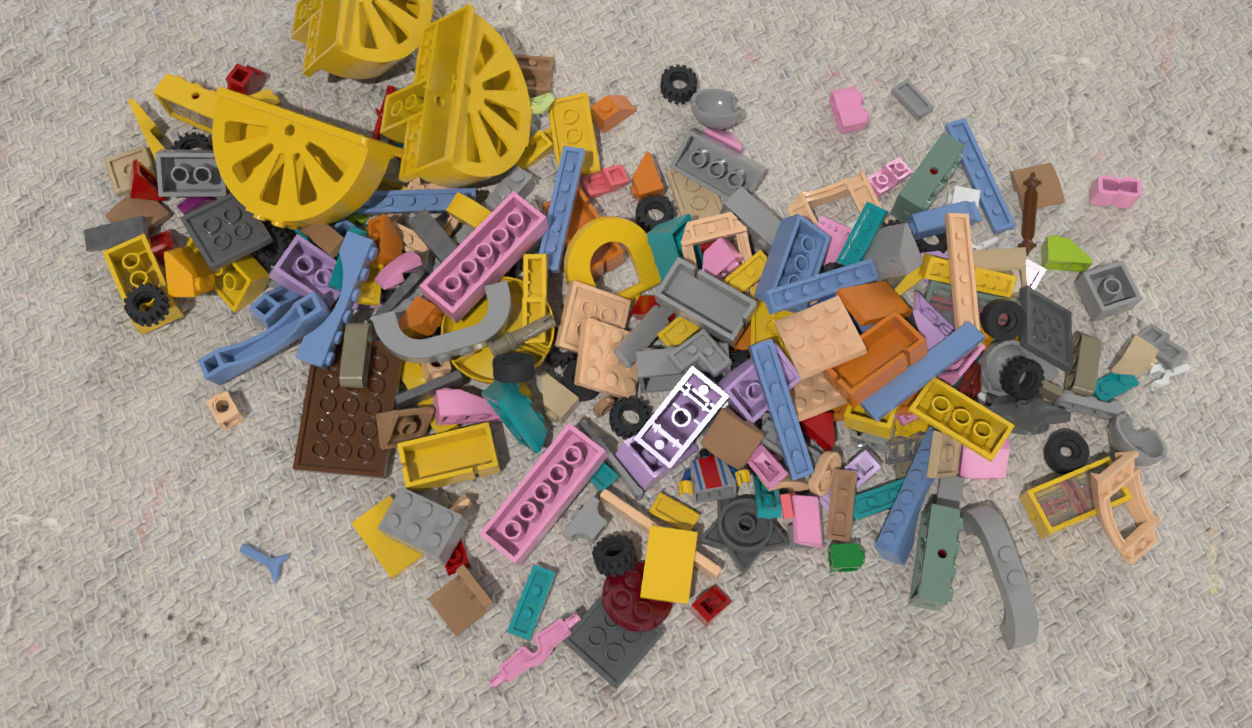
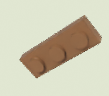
[826,468,858,542]

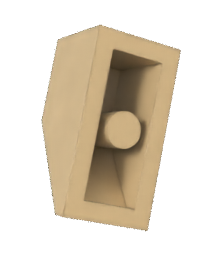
[1111,335,1159,375]
[541,371,579,425]

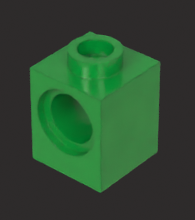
[827,543,865,573]

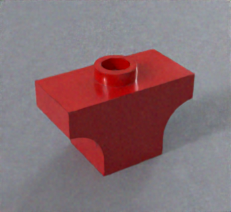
[225,63,267,96]

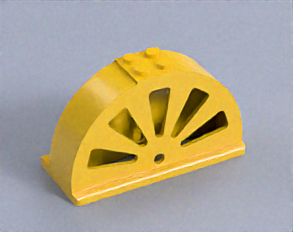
[291,0,434,79]
[380,4,532,188]
[212,86,405,230]

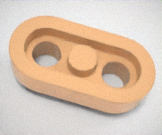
[808,450,841,496]

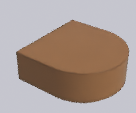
[593,395,615,418]

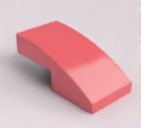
[580,164,630,199]
[779,493,796,519]

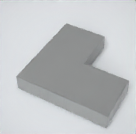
[667,328,732,378]

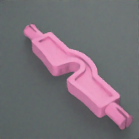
[489,612,582,689]

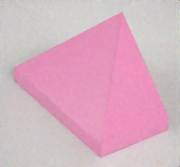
[704,128,743,154]
[748,444,788,490]

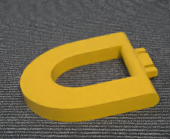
[564,216,661,307]

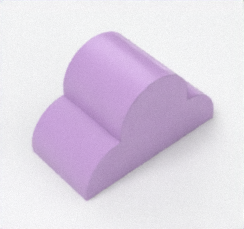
[634,366,730,468]

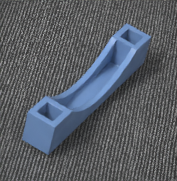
[249,218,357,329]
[295,231,378,370]
[198,291,332,385]
[874,427,938,566]

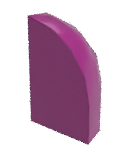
[176,197,215,215]

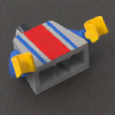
[678,449,751,505]

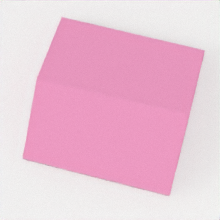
[936,343,985,387]
[791,495,824,549]

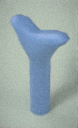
[239,544,289,583]

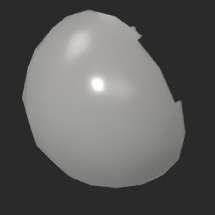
[691,89,743,130]
[977,340,1031,396]
[1110,414,1167,466]

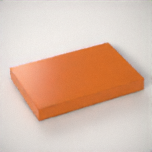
[835,280,913,326]

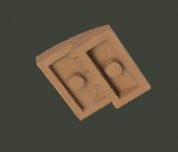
[514,54,554,96]
[1010,163,1065,212]
[106,195,170,236]
[700,407,765,470]

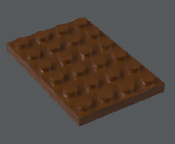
[293,338,403,479]

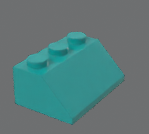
[647,214,703,283]
[481,380,548,454]

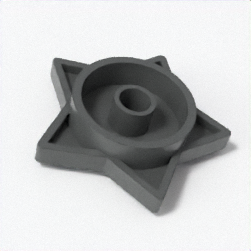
[986,393,1071,435]
[700,497,790,575]

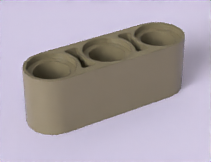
[339,323,373,388]
[1064,332,1102,397]

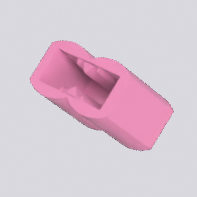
[829,86,869,134]
[1089,175,1142,208]

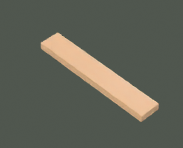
[945,213,982,347]
[600,489,722,581]

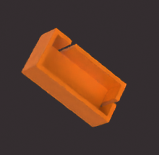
[541,185,624,280]
[823,310,928,408]

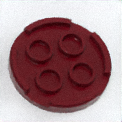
[601,562,673,632]

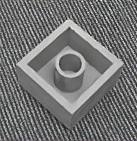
[1074,260,1143,322]

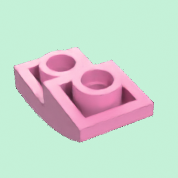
[867,157,913,198]
[375,250,422,290]

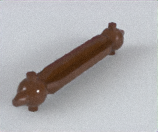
[1018,172,1042,256]

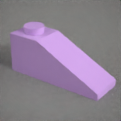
[813,446,883,512]

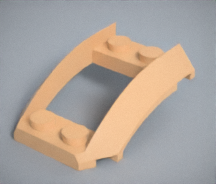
[787,171,888,227]
[388,177,466,254]
[681,212,758,298]
[1090,451,1161,565]

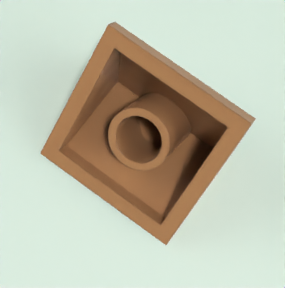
[376,407,435,450]

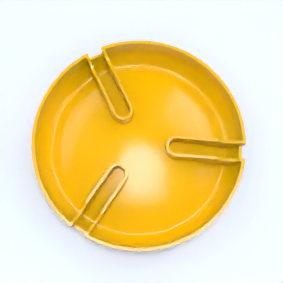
[441,277,555,384]

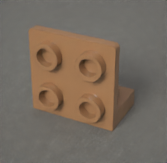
[428,565,495,636]

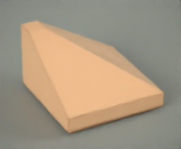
[450,493,473,514]

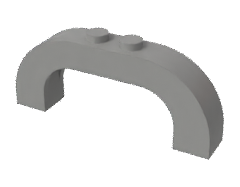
[372,280,512,364]
[960,505,1039,650]

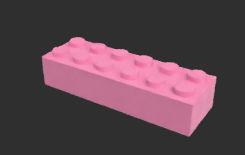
[420,191,549,323]
[479,423,608,566]

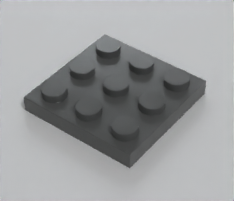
[180,193,273,272]
[1020,286,1073,372]
[562,596,664,690]

